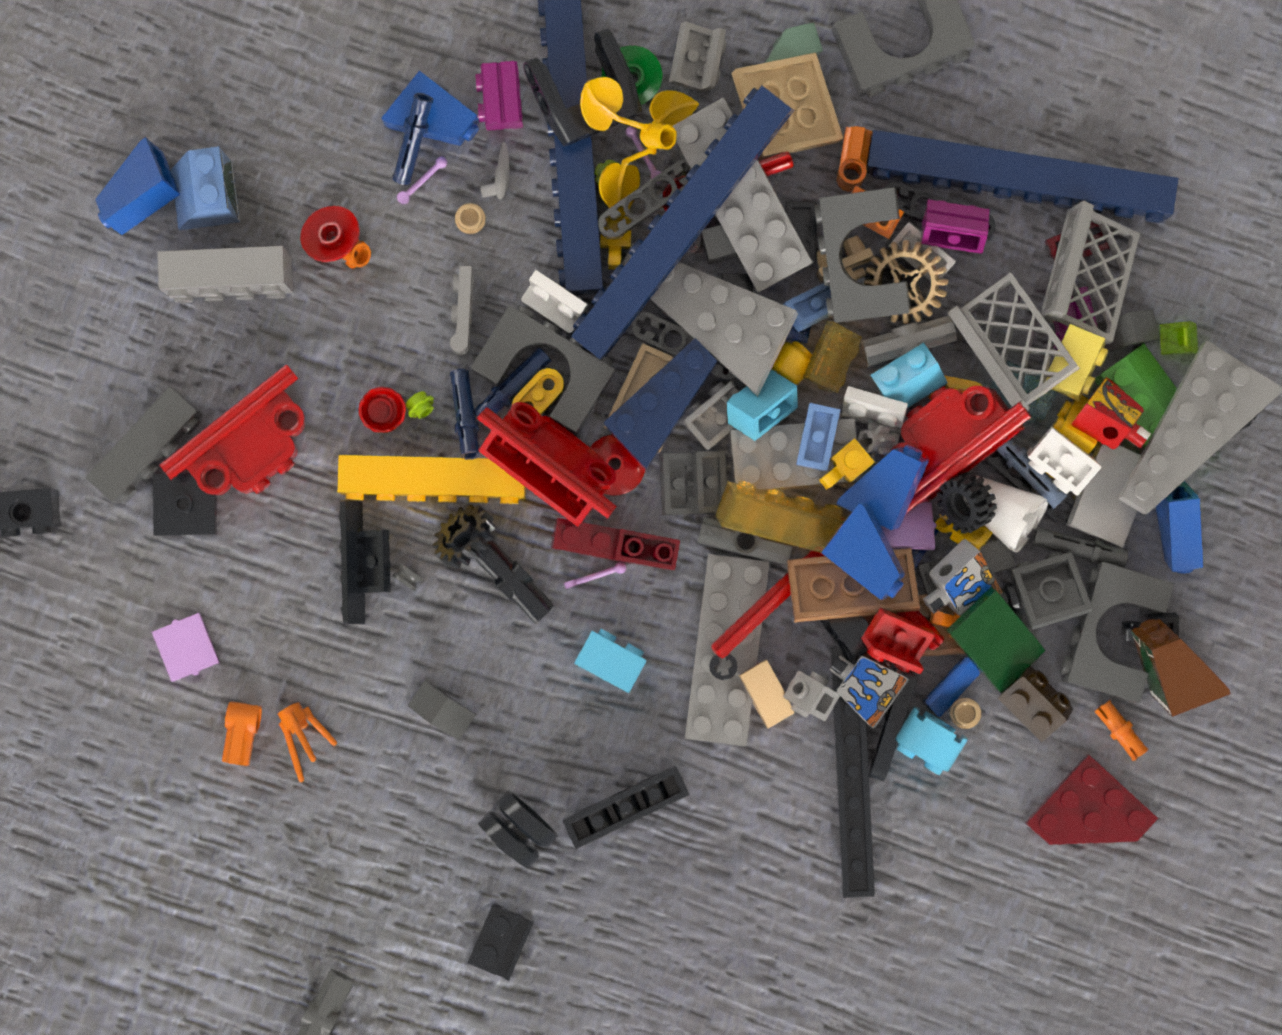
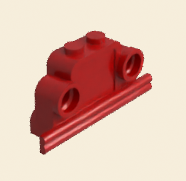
[159,364,305,495]
[891,385,1031,514]
[477,402,617,527]

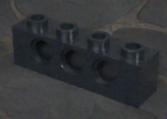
[0,488,61,537]
[562,765,690,849]

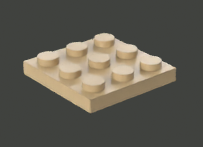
[731,53,844,160]

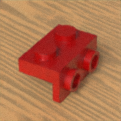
[861,607,935,674]

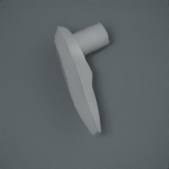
[480,142,509,199]

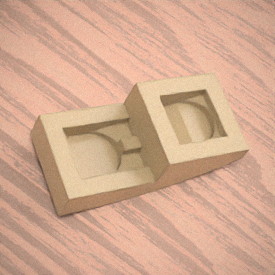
[738,660,794,729]

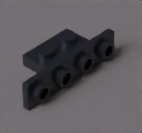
[339,500,391,624]

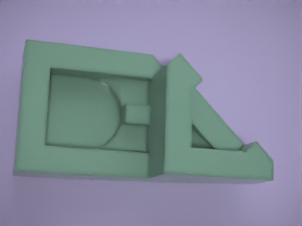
[764,22,823,63]

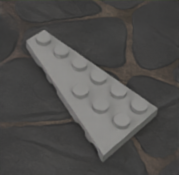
[622,243,798,397]
[1118,340,1282,515]

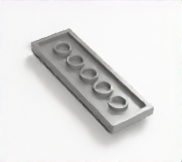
[673,97,813,293]
[685,554,770,746]

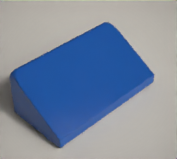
[923,657,980,717]

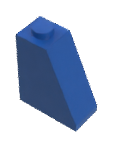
[381,71,479,146]
[95,137,180,235]
[836,445,929,531]
[1156,480,1203,574]
[822,503,905,600]

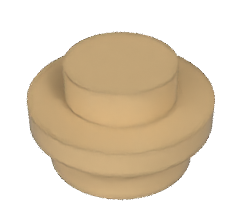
[455,203,486,234]
[950,698,981,729]

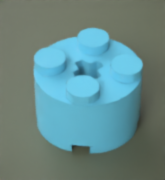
[895,706,968,775]

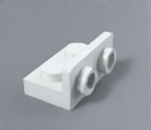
[521,270,588,334]
[1027,426,1102,496]

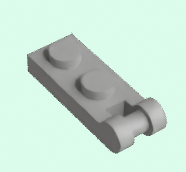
[450,266,474,356]

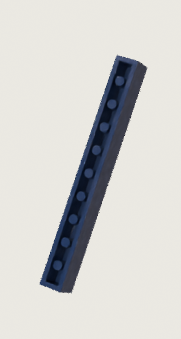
[538,0,603,295]
[571,86,795,359]
[866,130,1179,223]

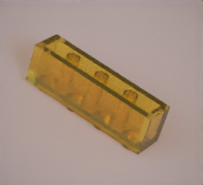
[716,481,847,553]

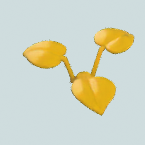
[580,77,699,218]

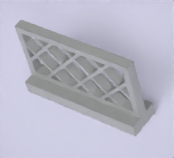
[1041,201,1140,344]
[947,272,1080,411]

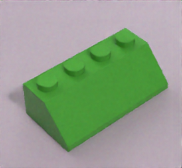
[1095,344,1177,449]

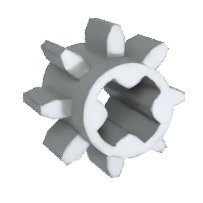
[857,423,895,462]

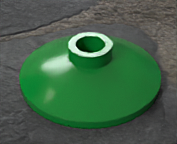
[601,45,663,105]

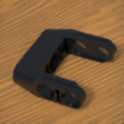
[523,28,643,147]

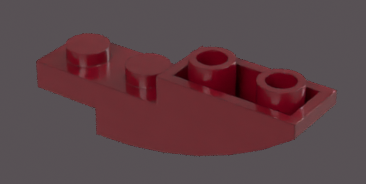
[551,518,680,571]

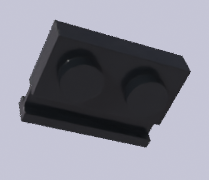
[467,904,534,981]

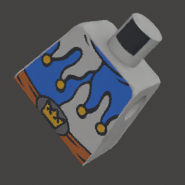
[923,539,1003,616]
[829,655,909,728]

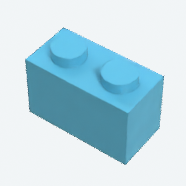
[871,343,948,408]
[727,370,798,441]
[574,629,647,693]

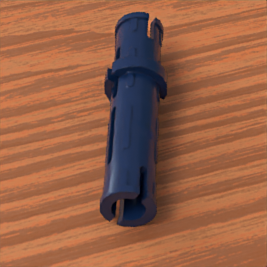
[392,93,434,185]
[474,347,552,417]
[450,368,481,460]

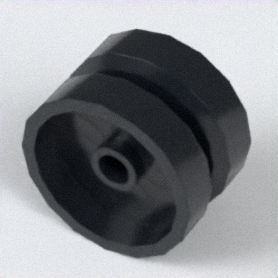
[478,790,558,869]

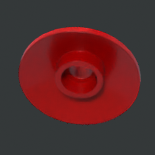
[300,206,360,262]
[590,434,645,496]

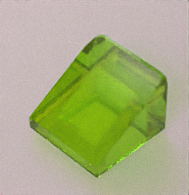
[1160,321,1198,355]

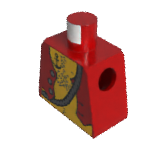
[1071,377,1151,449]

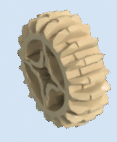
[864,240,949,324]

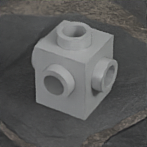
[783,670,840,721]

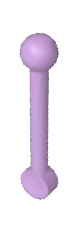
[625,126,661,183]
[397,156,447,204]
[564,562,626,589]

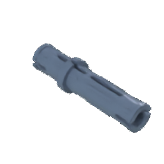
[997,439,1068,509]

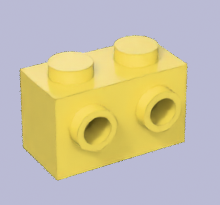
[1046,324,1108,401]

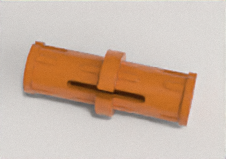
[1094,699,1149,761]

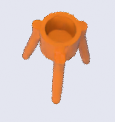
[278,702,337,782]

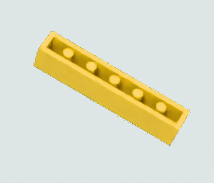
[337,455,526,504]

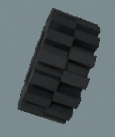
[937,472,997,534]

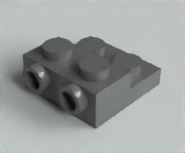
[1011,552,1093,630]

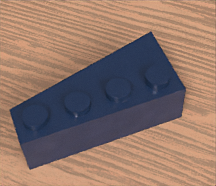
[603,338,717,470]

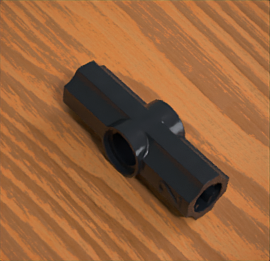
[475,539,554,624]

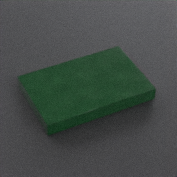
[946,587,1046,693]

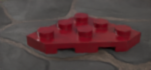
[1025,754,1159,845]

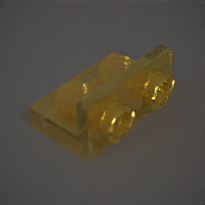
[803,321,862,393]

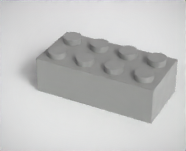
[157,246,293,303]
[729,418,861,495]

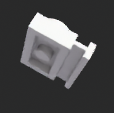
[841,386,908,434]

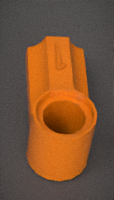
[836,126,872,192]
[222,701,262,766]

